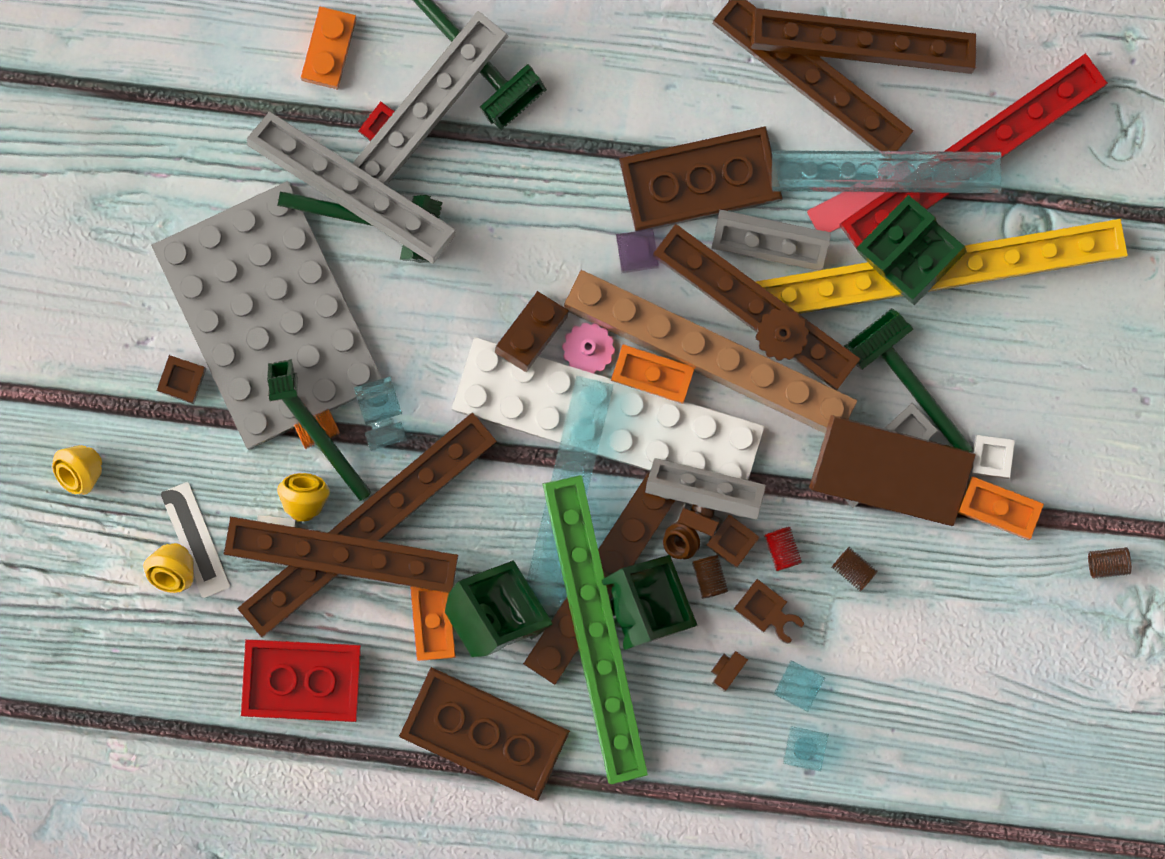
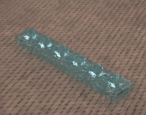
[772,150,1001,193]
[527,375,614,607]

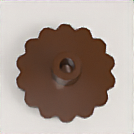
[755,308,809,361]

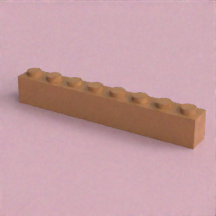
[564,270,858,433]

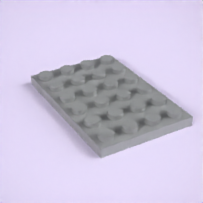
[151,181,385,450]

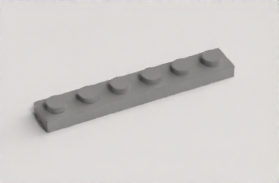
[352,11,509,186]
[247,111,455,264]

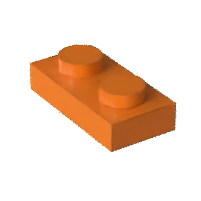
[301,6,357,90]
[611,344,695,404]
[958,476,1044,540]
[410,587,456,661]

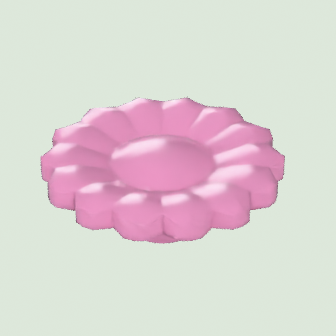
[562,323,615,374]

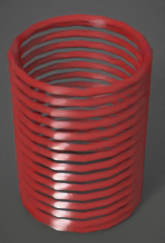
[764,527,802,571]

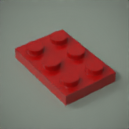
[241,639,361,722]

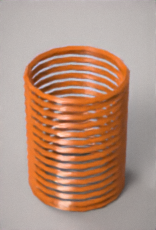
[294,408,340,449]

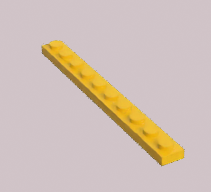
[756,219,1128,314]

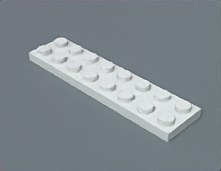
[452,337,764,480]

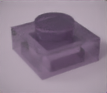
[616,229,659,274]

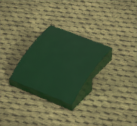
[856,195,967,305]

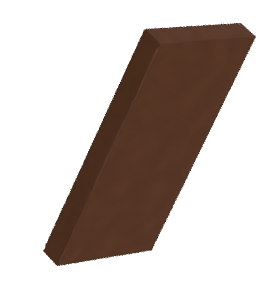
[619,126,783,233]
[809,415,976,526]
[399,667,570,801]

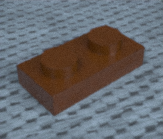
[495,291,569,372]

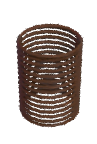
[831,547,878,592]
[1088,547,1132,579]
[692,555,729,599]

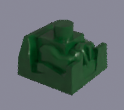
[601,555,698,650]
[445,560,553,657]

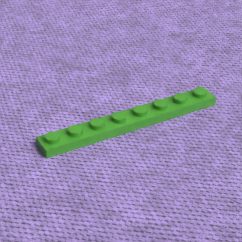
[542,475,648,784]

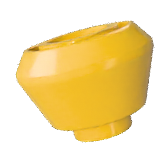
[52,445,102,495]
[277,473,330,522]
[143,543,194,593]

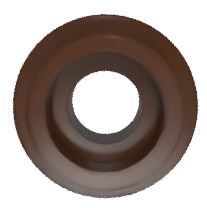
[663,522,700,559]

